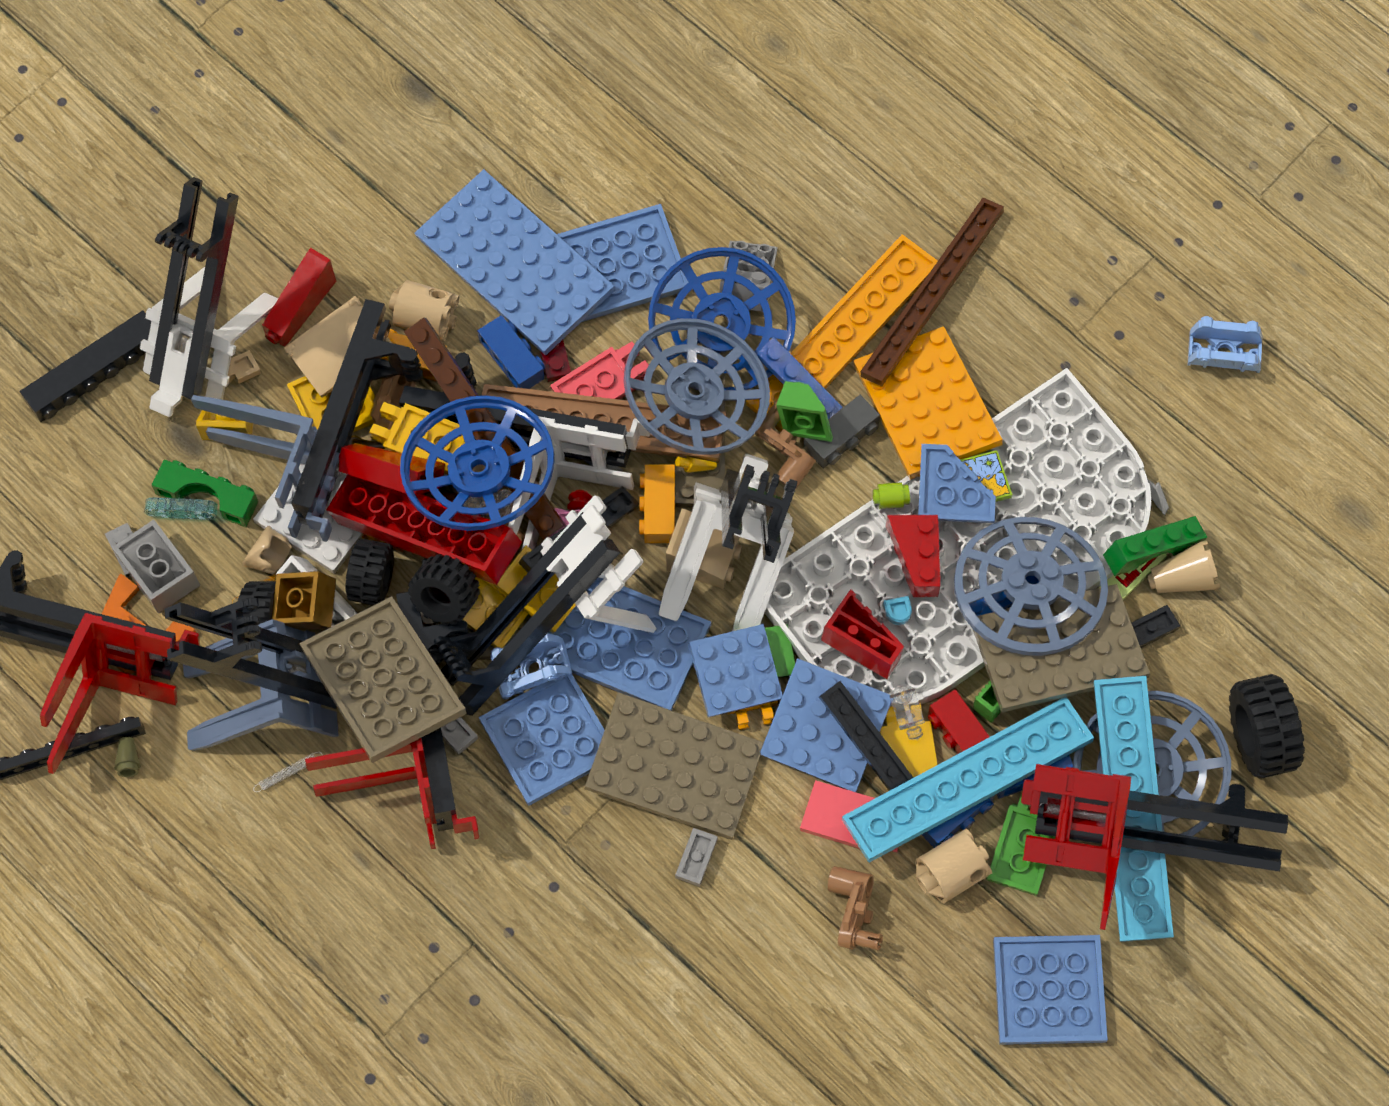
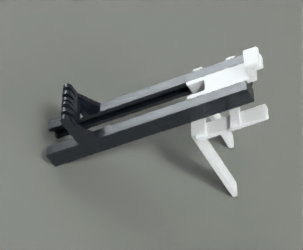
[140,177,278,417]
[434,496,657,716]

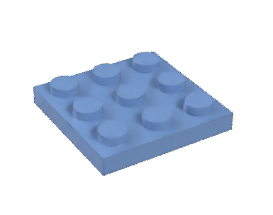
[688,624,783,718]

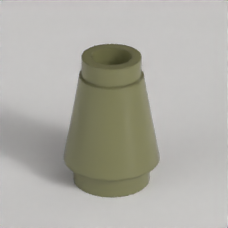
[114,737,141,777]

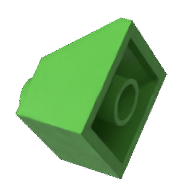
[776,381,833,442]

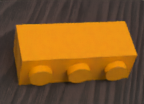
[639,464,675,543]

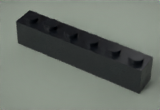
[19,310,151,423]

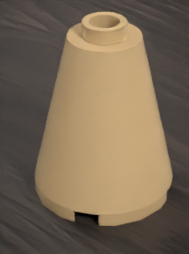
[1147,540,1220,593]

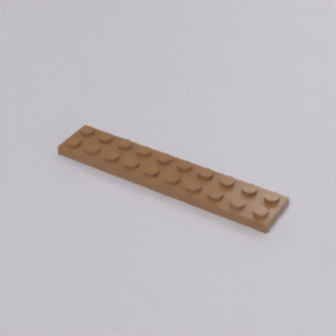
[482,384,727,462]

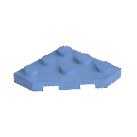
[918,444,996,523]

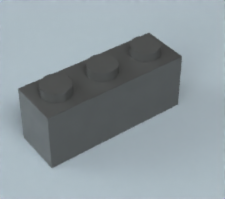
[804,394,880,469]

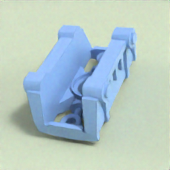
[1188,316,1263,373]
[490,633,572,699]

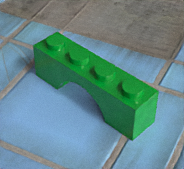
[152,459,258,527]
[1103,516,1207,576]

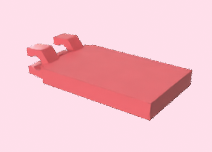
[550,341,649,400]
[800,780,899,852]

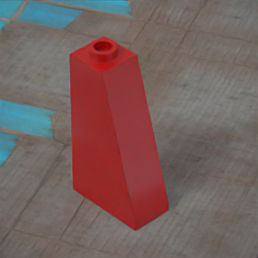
[262,248,336,347]
[338,443,445,496]

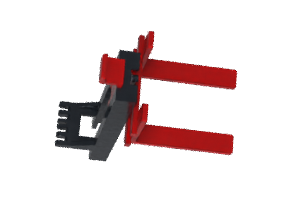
[305,592,479,849]

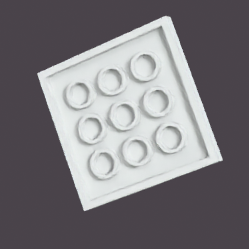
[253,463,364,574]

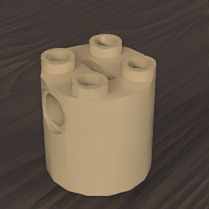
[389,280,460,341]
[916,829,992,904]

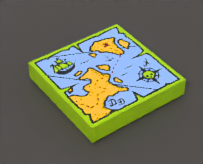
[961,450,1012,502]

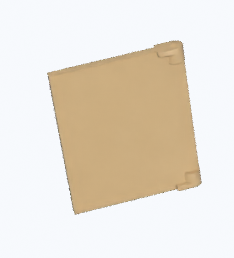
[284,296,392,398]

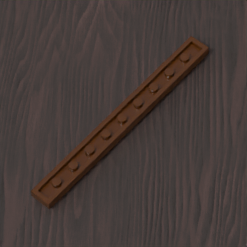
[860,198,1004,386]
[404,317,566,540]

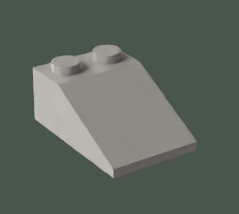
[112,520,200,613]

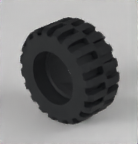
[1229,674,1305,778]

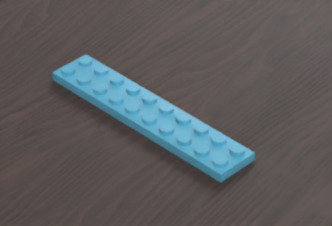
[1094,676,1174,942]
[842,697,1094,863]

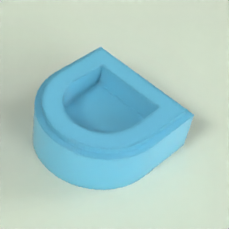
[883,596,912,625]

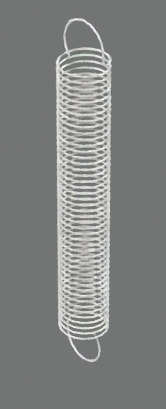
[253,752,322,792]

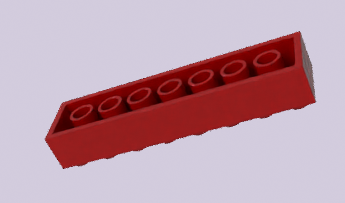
[326,474,522,585]

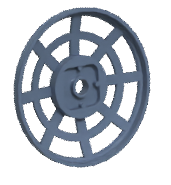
[623,318,770,455]
[954,517,1108,656]
[1073,691,1231,836]

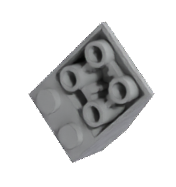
[720,241,778,312]

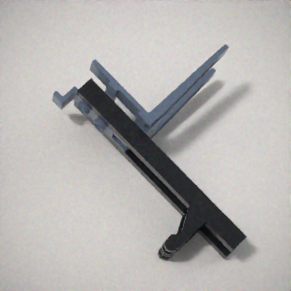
[191,299,424,542]
[165,598,339,751]

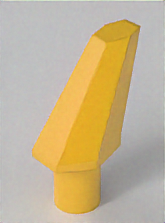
[675,457,717,473]

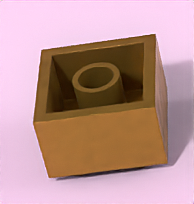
[272,571,336,630]

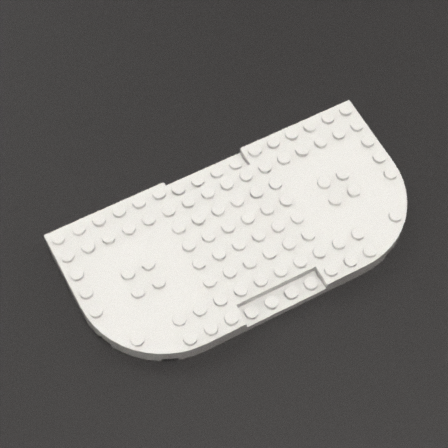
[764,368,1151,708]

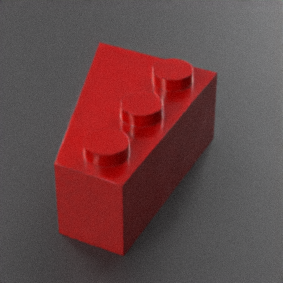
[885,515,940,597]
[821,589,904,679]

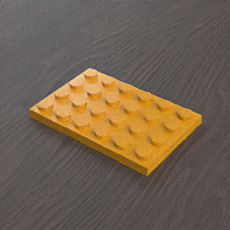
[853,326,1003,480]

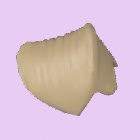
[242,526,292,574]

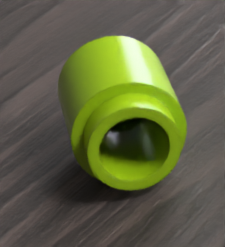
[873,482,910,509]

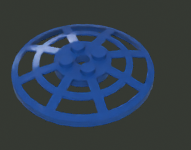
[648,247,796,390]
[400,396,554,531]

